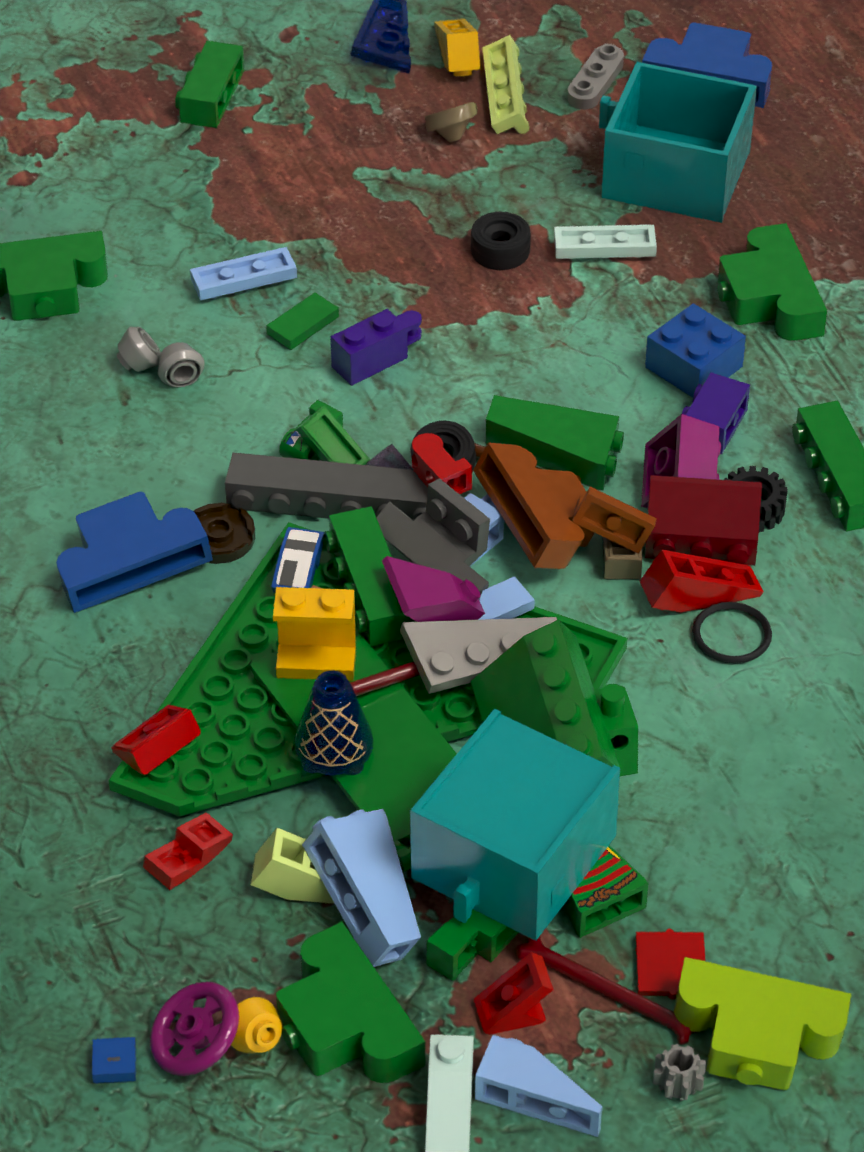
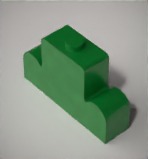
[718,223,827,341]
[0,231,108,321]
[276,922,426,1083]

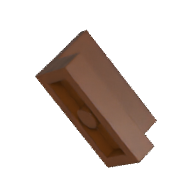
[572,486,657,554]

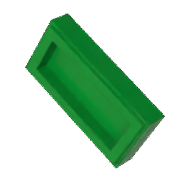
[266,292,339,350]
[296,405,370,465]

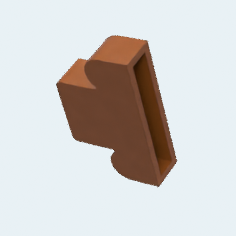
[473,443,594,569]

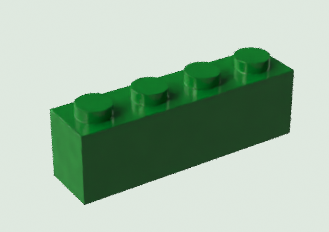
[792,400,864,532]
[324,506,414,646]

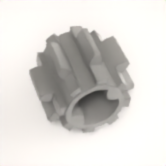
[653,1044,706,1101]

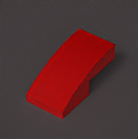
[143,812,233,890]

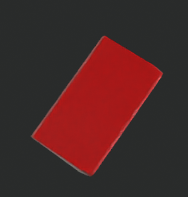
[111,705,201,775]

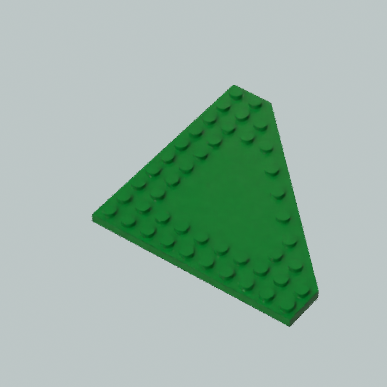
[109,522,628,816]

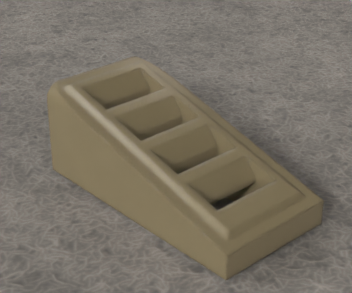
[602,536,642,579]

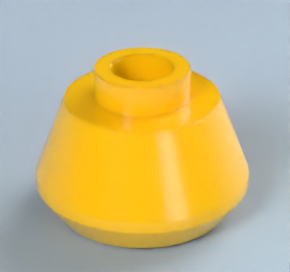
[231,997,282,1053]

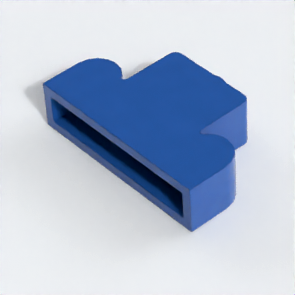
[642,22,772,108]
[56,492,213,613]

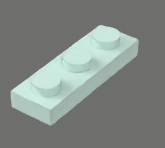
[554,225,657,259]

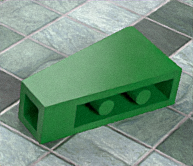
[485,395,624,491]

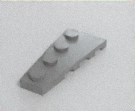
[400,617,557,694]

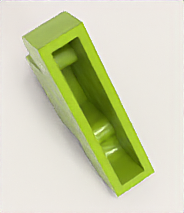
[674,957,851,1090]

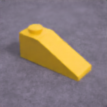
[434,19,480,76]

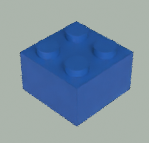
[645,303,746,398]

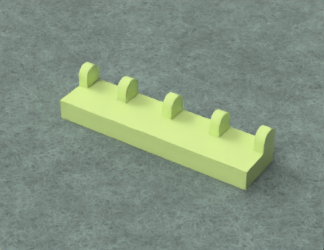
[482,35,529,134]

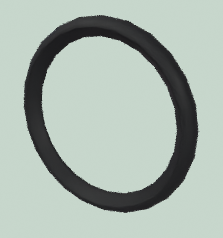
[692,602,772,664]

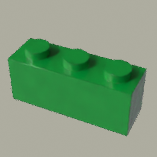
[175,40,244,128]

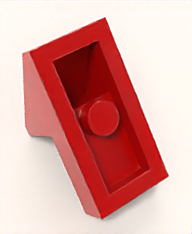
[473,952,554,1035]

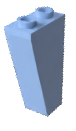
[302,809,421,967]

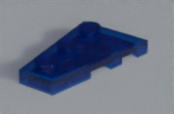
[350,0,411,74]

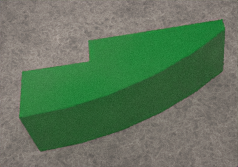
[426,909,519,981]

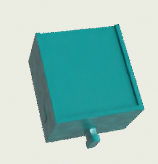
[599,62,757,223]
[410,709,620,941]

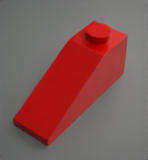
[640,550,764,612]

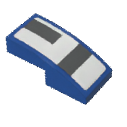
[271,527,324,593]

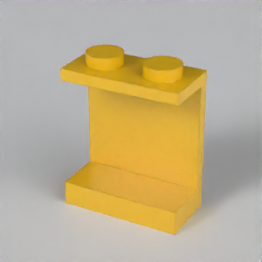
[273,587,356,681]

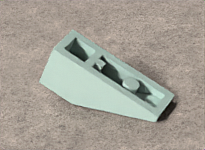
[425,1034,474,1152]

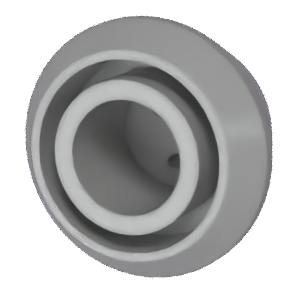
[116,327,161,372]
[158,342,205,387]

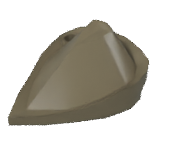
[424,102,478,142]

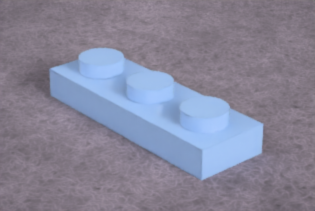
[190,247,297,301]

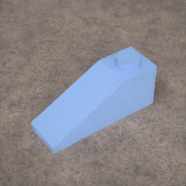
[475,1035,602,1137]

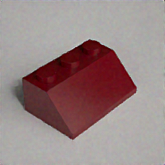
[645,475,762,566]

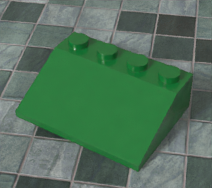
[470,620,621,771]

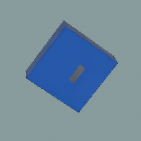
[92,1037,136,1083]

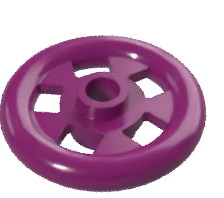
[150,982,239,1076]

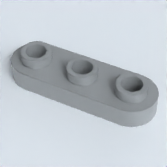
[567,44,624,109]

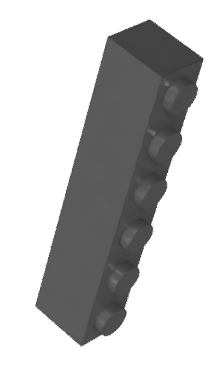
[225,452,428,521]

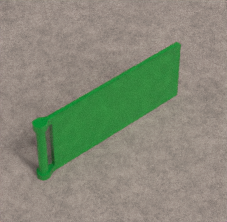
[250,627,457,872]

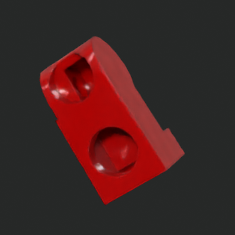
[412,433,472,494]

